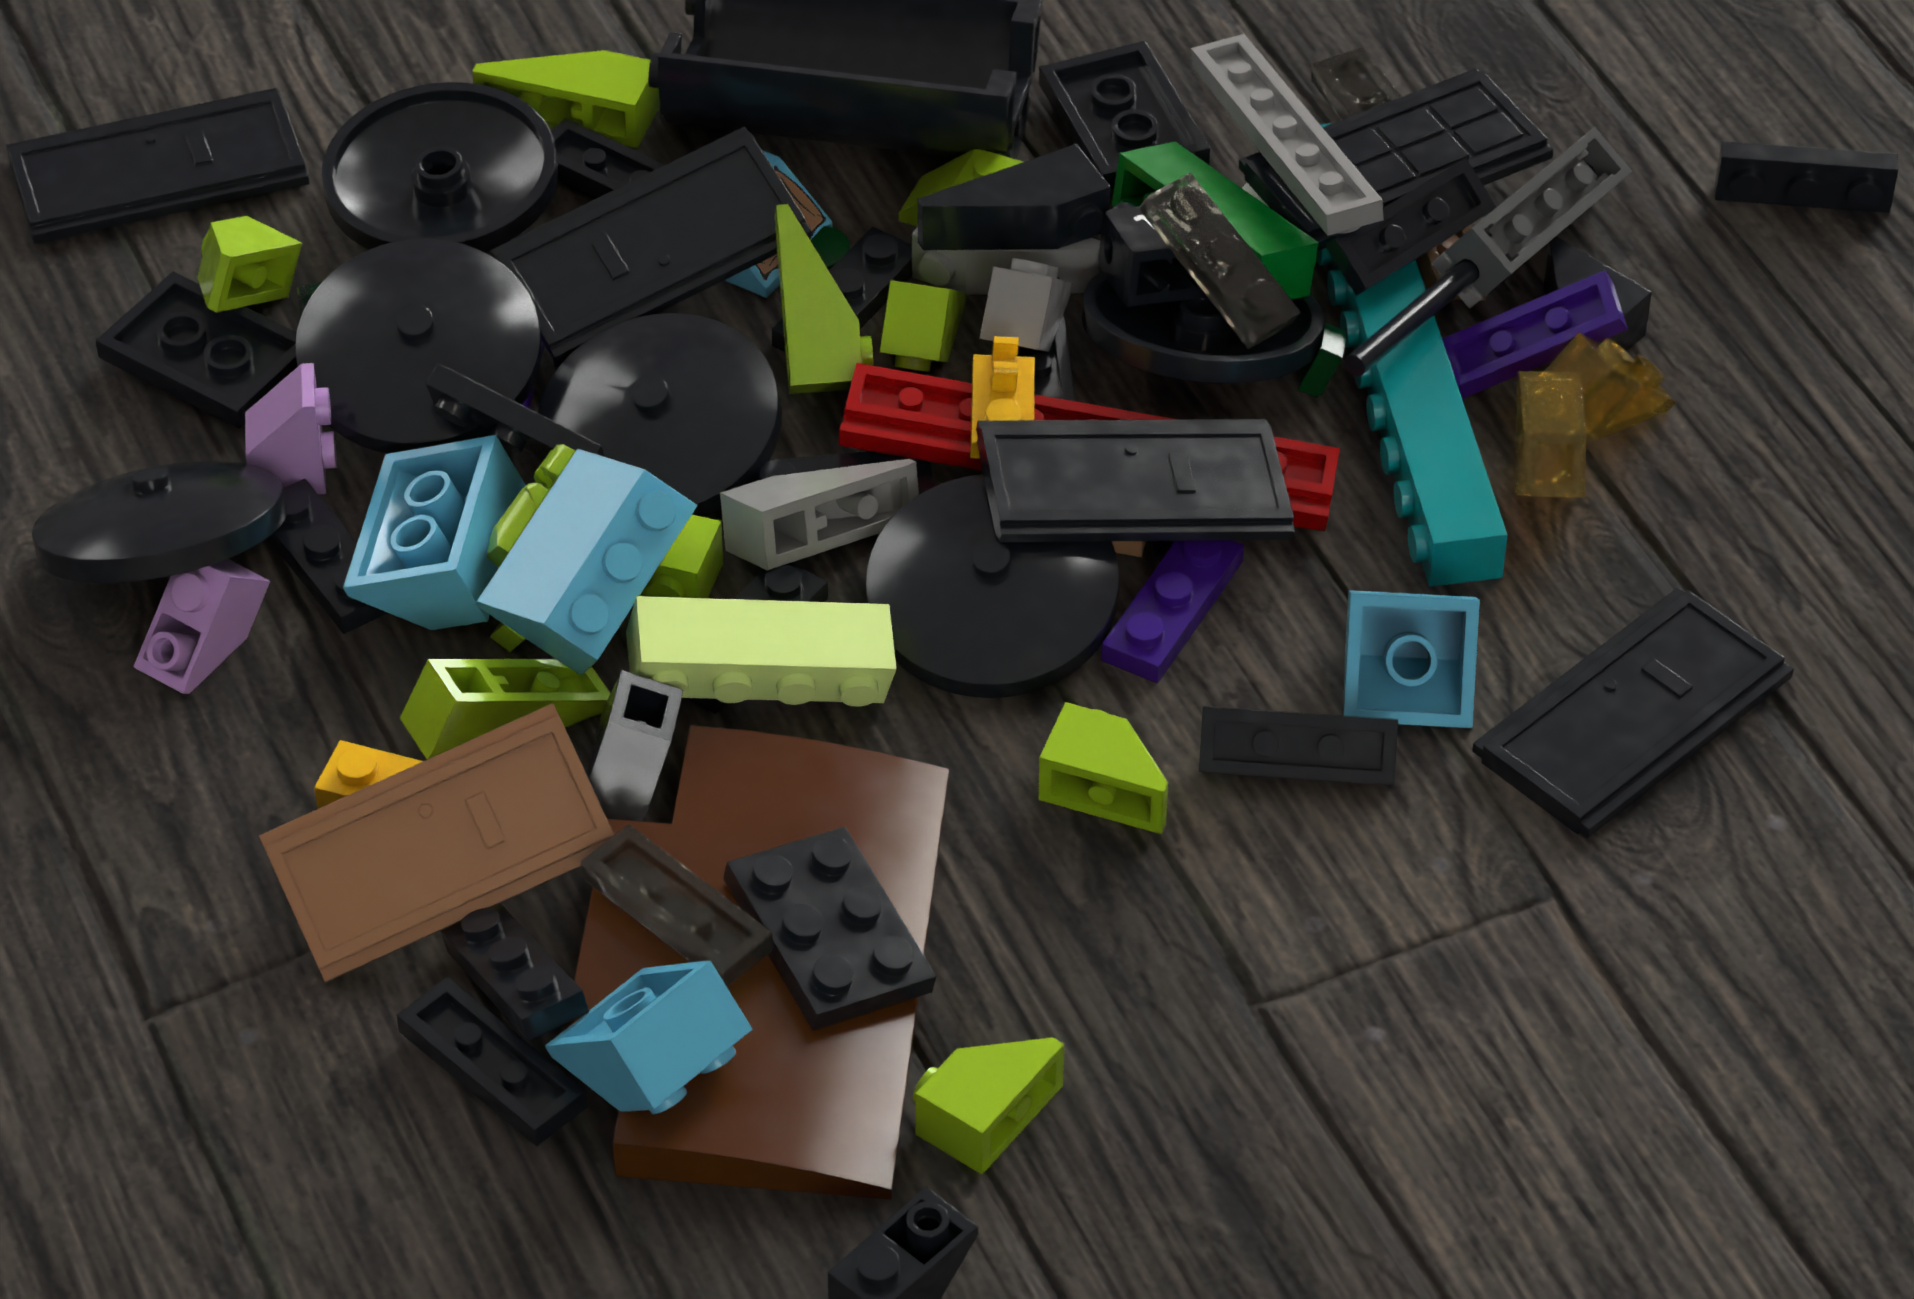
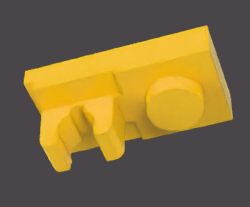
[970,336,1035,459]

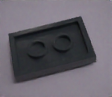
[1039,41,1210,190]
[96,271,298,429]
[723,826,937,1031]

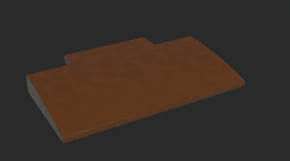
[565,725,949,1200]

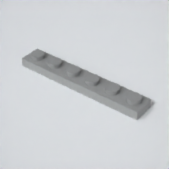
[1191,34,1384,236]

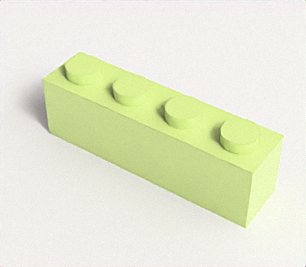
[626,596,897,707]

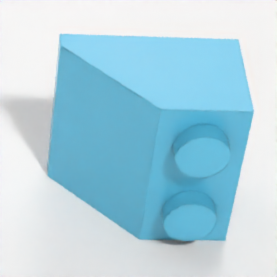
[1343,590,1480,728]
[545,960,753,1114]

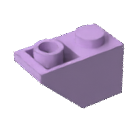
[245,363,337,494]
[134,559,270,694]

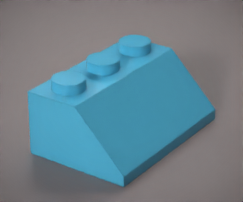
[343,435,525,630]
[475,449,698,675]

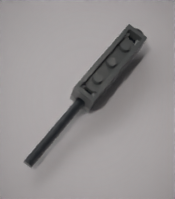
[1344,127,1632,377]

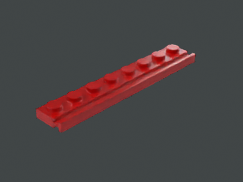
[838,363,1340,532]

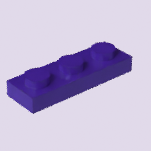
[1442,270,1628,399]
[1101,540,1244,684]

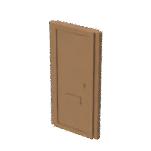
[259,703,620,983]

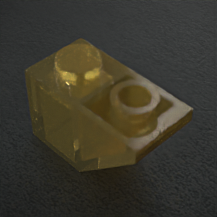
[1531,332,1676,440]
[1515,371,1586,497]

